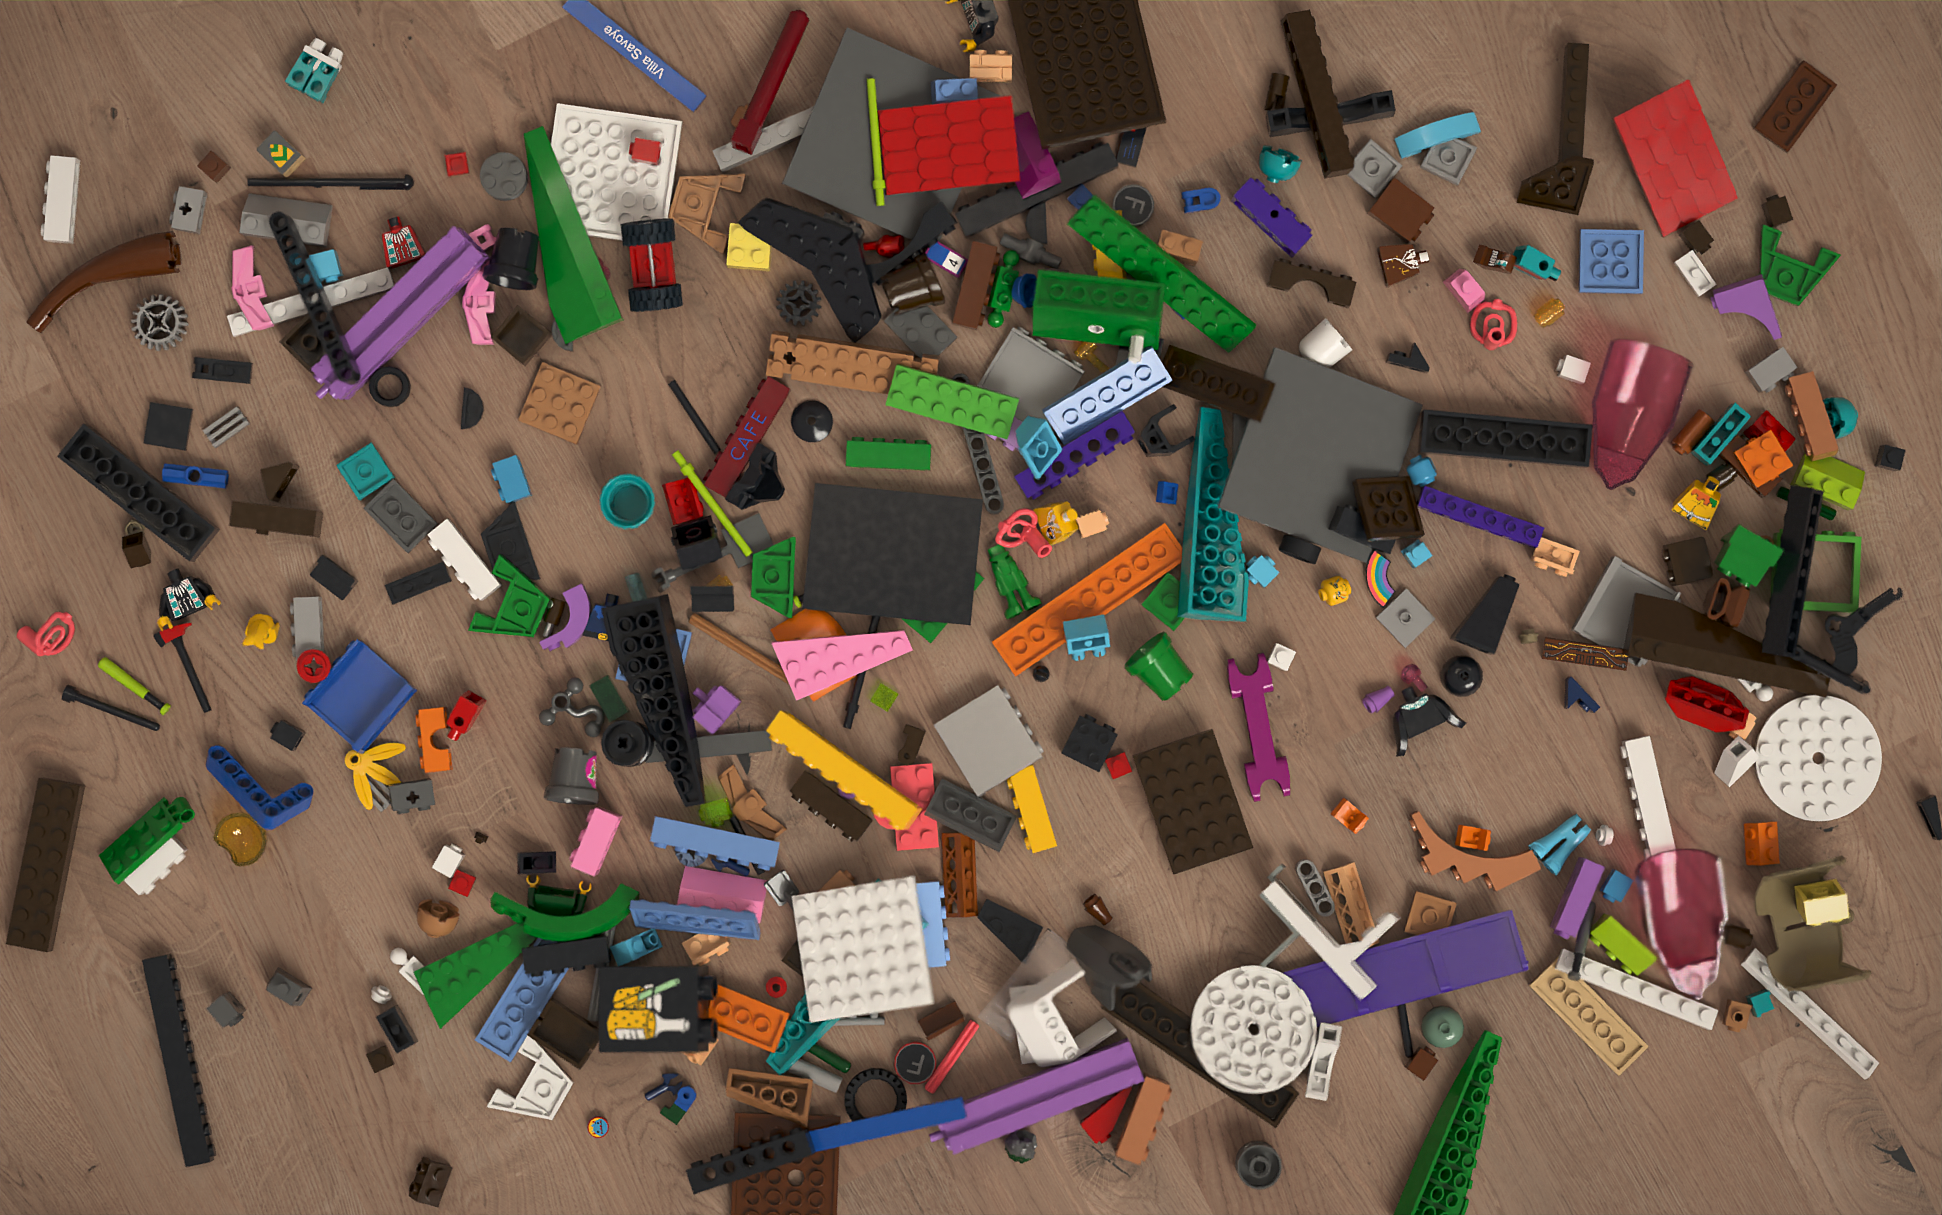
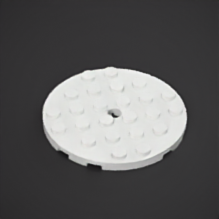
[1754,695,1882,821]
[1190,966,1317,1094]

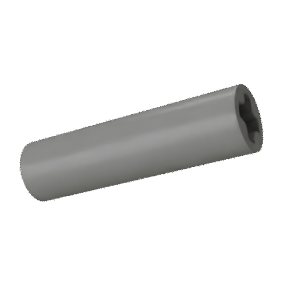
[787,1059,843,1093]

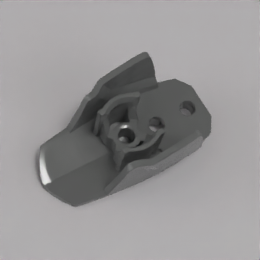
[1066,925,1152,1011]

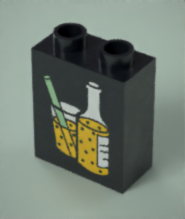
[599,966,718,1053]

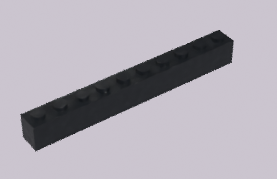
[142,954,216,1168]

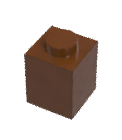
[197,151,231,183]
[1405,1047,1438,1081]

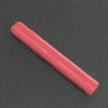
[925,1020,979,1094]

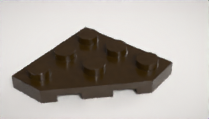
[1516,155,1594,215]

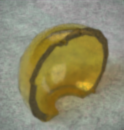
[213,812,268,867]

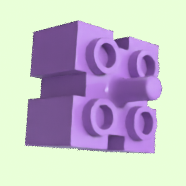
[693,685,742,734]

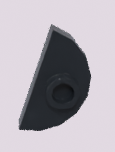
[1025,202,1047,244]
[460,387,484,430]

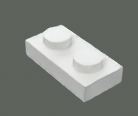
[1674,250,1717,297]

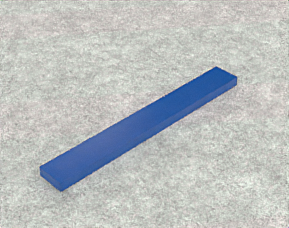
[809,1097,967,1152]

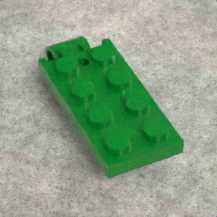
[99,797,195,885]

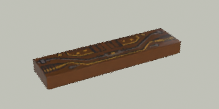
[1542,637,1629,671]

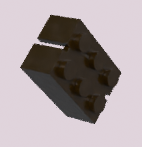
[527,998,599,1070]

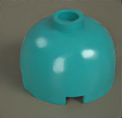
[1258,145,1302,183]
[1823,397,1858,439]

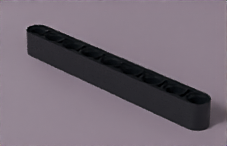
[269,211,361,385]

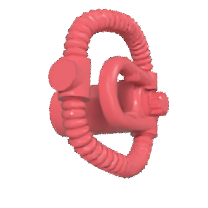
[1470,299,1517,350]
[995,508,1052,558]
[17,612,75,656]

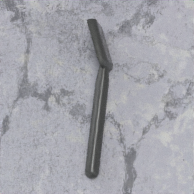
[764,870,799,912]

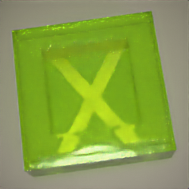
[870,683,898,712]

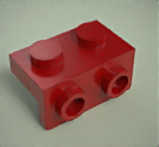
[1743,410,1796,452]
[662,477,704,525]

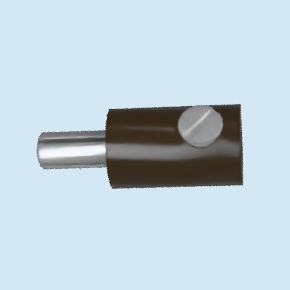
[543,597,566,638]

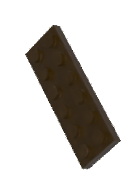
[1162,345,1276,423]

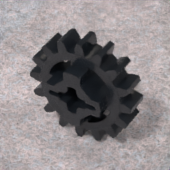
[776,280,822,326]

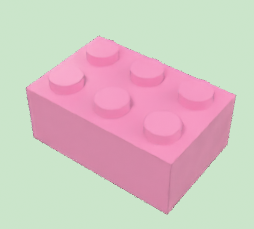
[570,806,622,876]

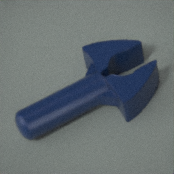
[711,858,750,876]
[645,1073,683,1101]

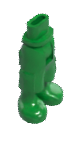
[987,545,1042,620]

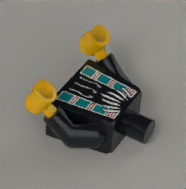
[945,0,999,52]
[157,568,221,631]

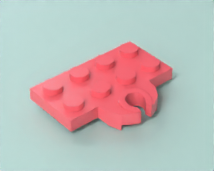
[873,763,939,851]

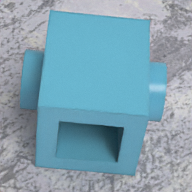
[1245,555,1279,588]

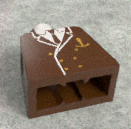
[1377,244,1429,288]

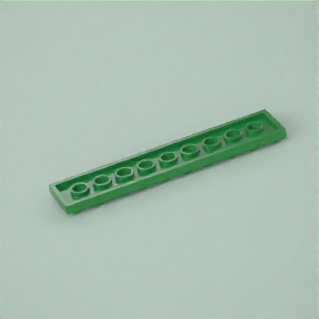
[1067,194,1256,353]

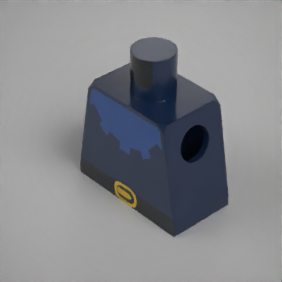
[583,593,619,641]

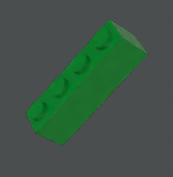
[846,437,931,471]

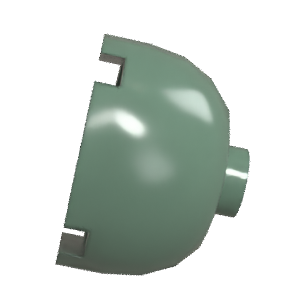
[1421,1006,1464,1048]

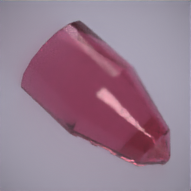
[1592,339,1694,490]
[1635,848,1728,1000]

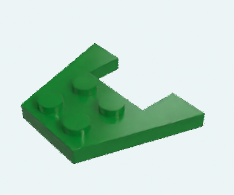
[1759,224,1841,307]
[468,554,551,637]

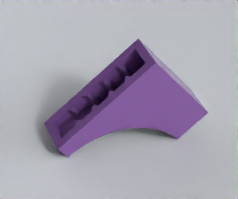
[1710,274,1782,340]

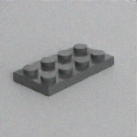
[924,779,1017,852]

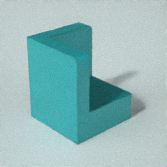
[1745,989,1774,1018]

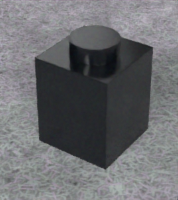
[1875,445,1906,472]
[270,720,306,751]

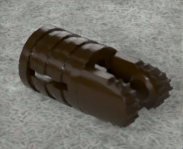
[1264,73,1290,111]

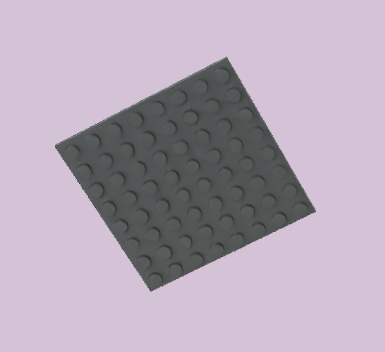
[782,27,1000,247]
[1217,347,1423,563]

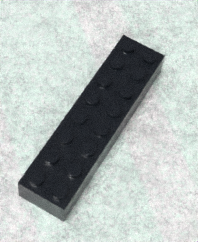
[1418,410,1593,468]
[57,423,220,562]

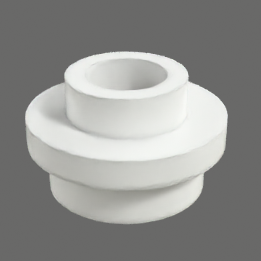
[1596,825,1613,846]
[371,985,392,1004]

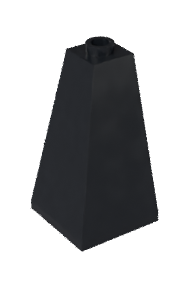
[1450,574,1520,655]

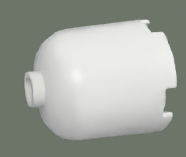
[1299,318,1352,368]

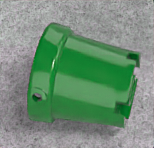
[1124,632,1193,701]

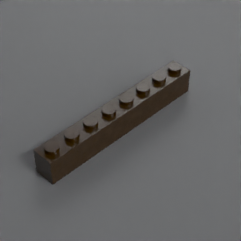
[1280,10,1355,179]

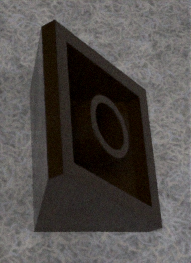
[260,462,300,502]

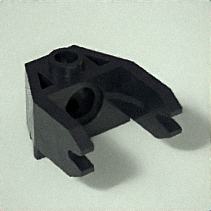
[1136,404,1195,457]

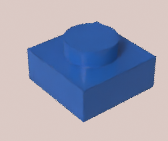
[1156,481,1178,505]

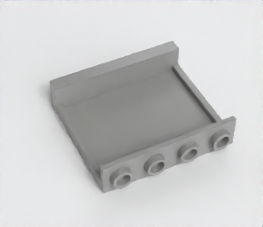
[977,327,1085,427]
[1571,556,1681,667]
[934,685,1044,798]

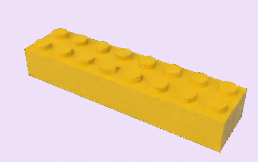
[766,710,923,830]

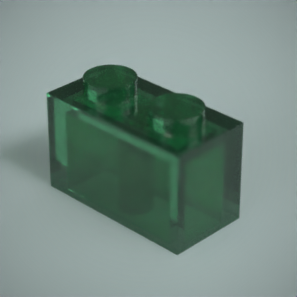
[589,675,630,722]

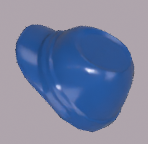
[1011,273,1037,308]

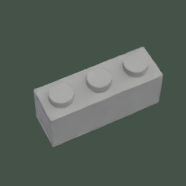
[290,596,324,661]

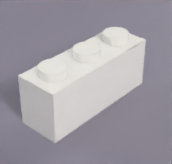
[124,836,188,895]

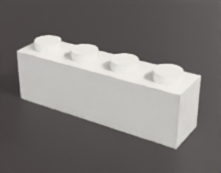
[41,156,80,244]
[427,519,502,601]

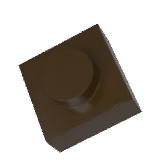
[366,1045,395,1073]

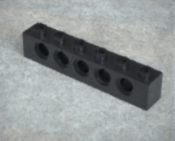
[686,1127,816,1194]

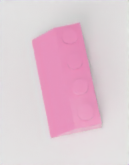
[677,866,768,923]

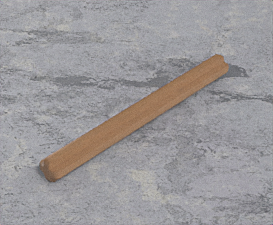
[689,613,789,684]

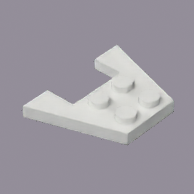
[487,1036,574,1120]

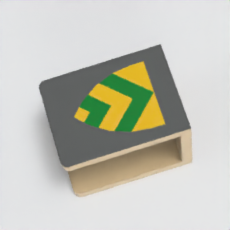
[257,131,306,178]

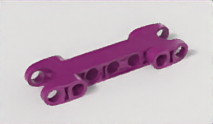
[1227,653,1290,802]

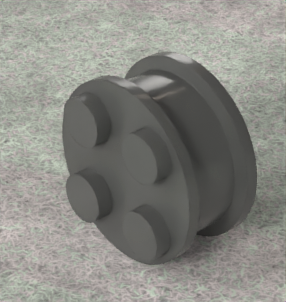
[480,152,528,201]

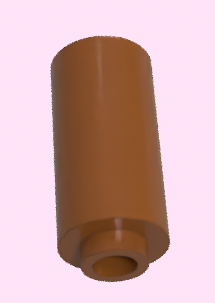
[1672,409,1715,455]

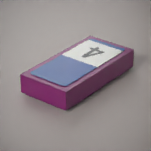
[924,242,968,278]

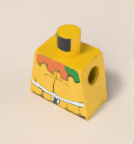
[1672,476,1721,530]

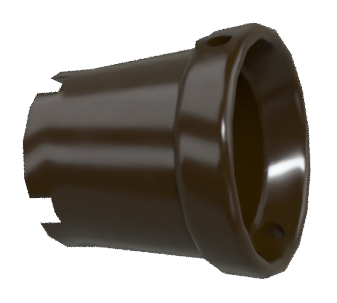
[880,252,945,316]

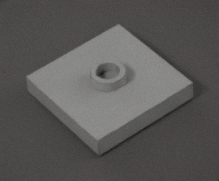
[1420,138,1477,186]
[1347,139,1402,198]
[1376,588,1435,648]

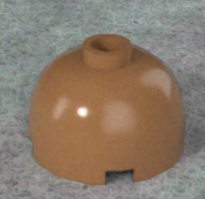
[417,899,460,938]

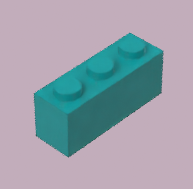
[1690,403,1751,466]

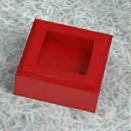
[445,152,469,177]

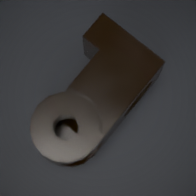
[898,724,926,765]

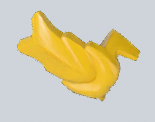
[242,614,280,649]

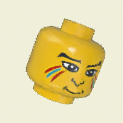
[1318,576,1351,606]

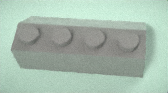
[239,194,333,247]

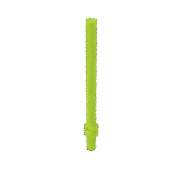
[867,78,885,206]
[672,450,753,557]

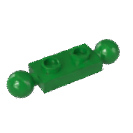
[987,250,1019,328]

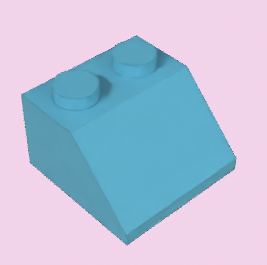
[1016,416,1063,479]

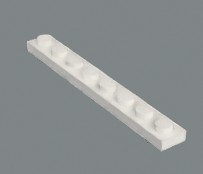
[227,268,394,337]
[1741,948,1879,1080]
[1555,949,1718,1030]

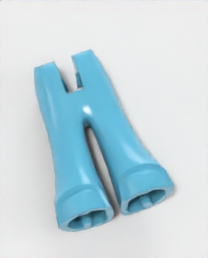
[1528,814,1591,875]

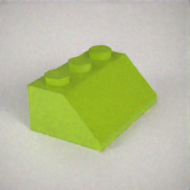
[1790,452,1865,510]
[1589,913,1658,976]

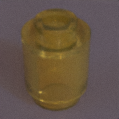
[1533,298,1565,328]

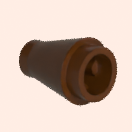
[1083,894,1113,926]

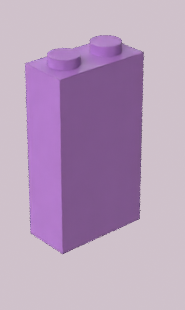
[1550,857,1605,939]

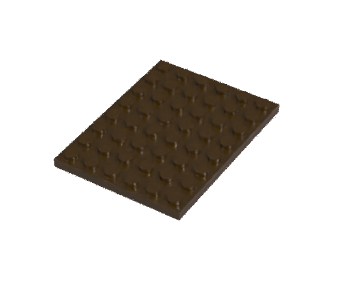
[1008,0,1166,150]

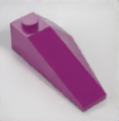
[1014,111,1061,199]

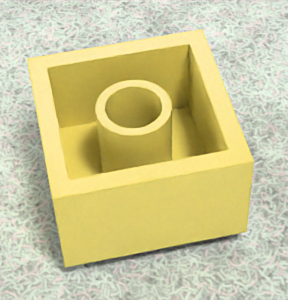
[726,223,772,271]
[1794,879,1849,926]

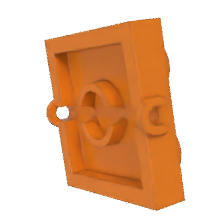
[1734,430,1793,488]

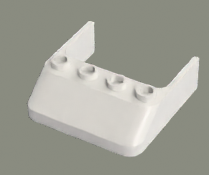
[1006,960,1117,1067]

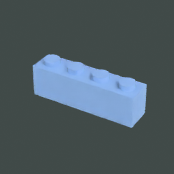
[916,881,950,968]

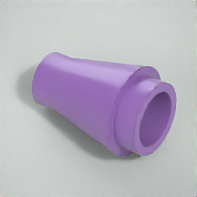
[1362,686,1395,714]

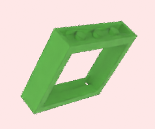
[1770,529,1862,613]

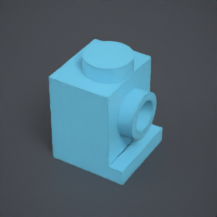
[1401,539,1433,568]

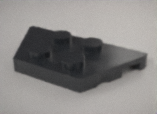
[481,502,541,580]

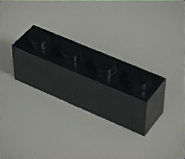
[522,936,611,977]

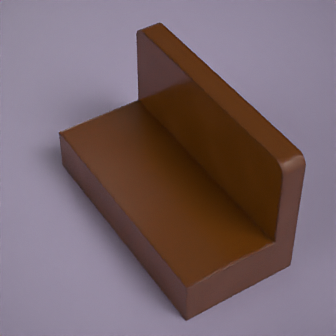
[918,1001,965,1041]

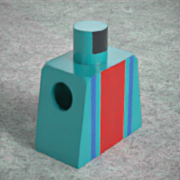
[1513,245,1561,281]

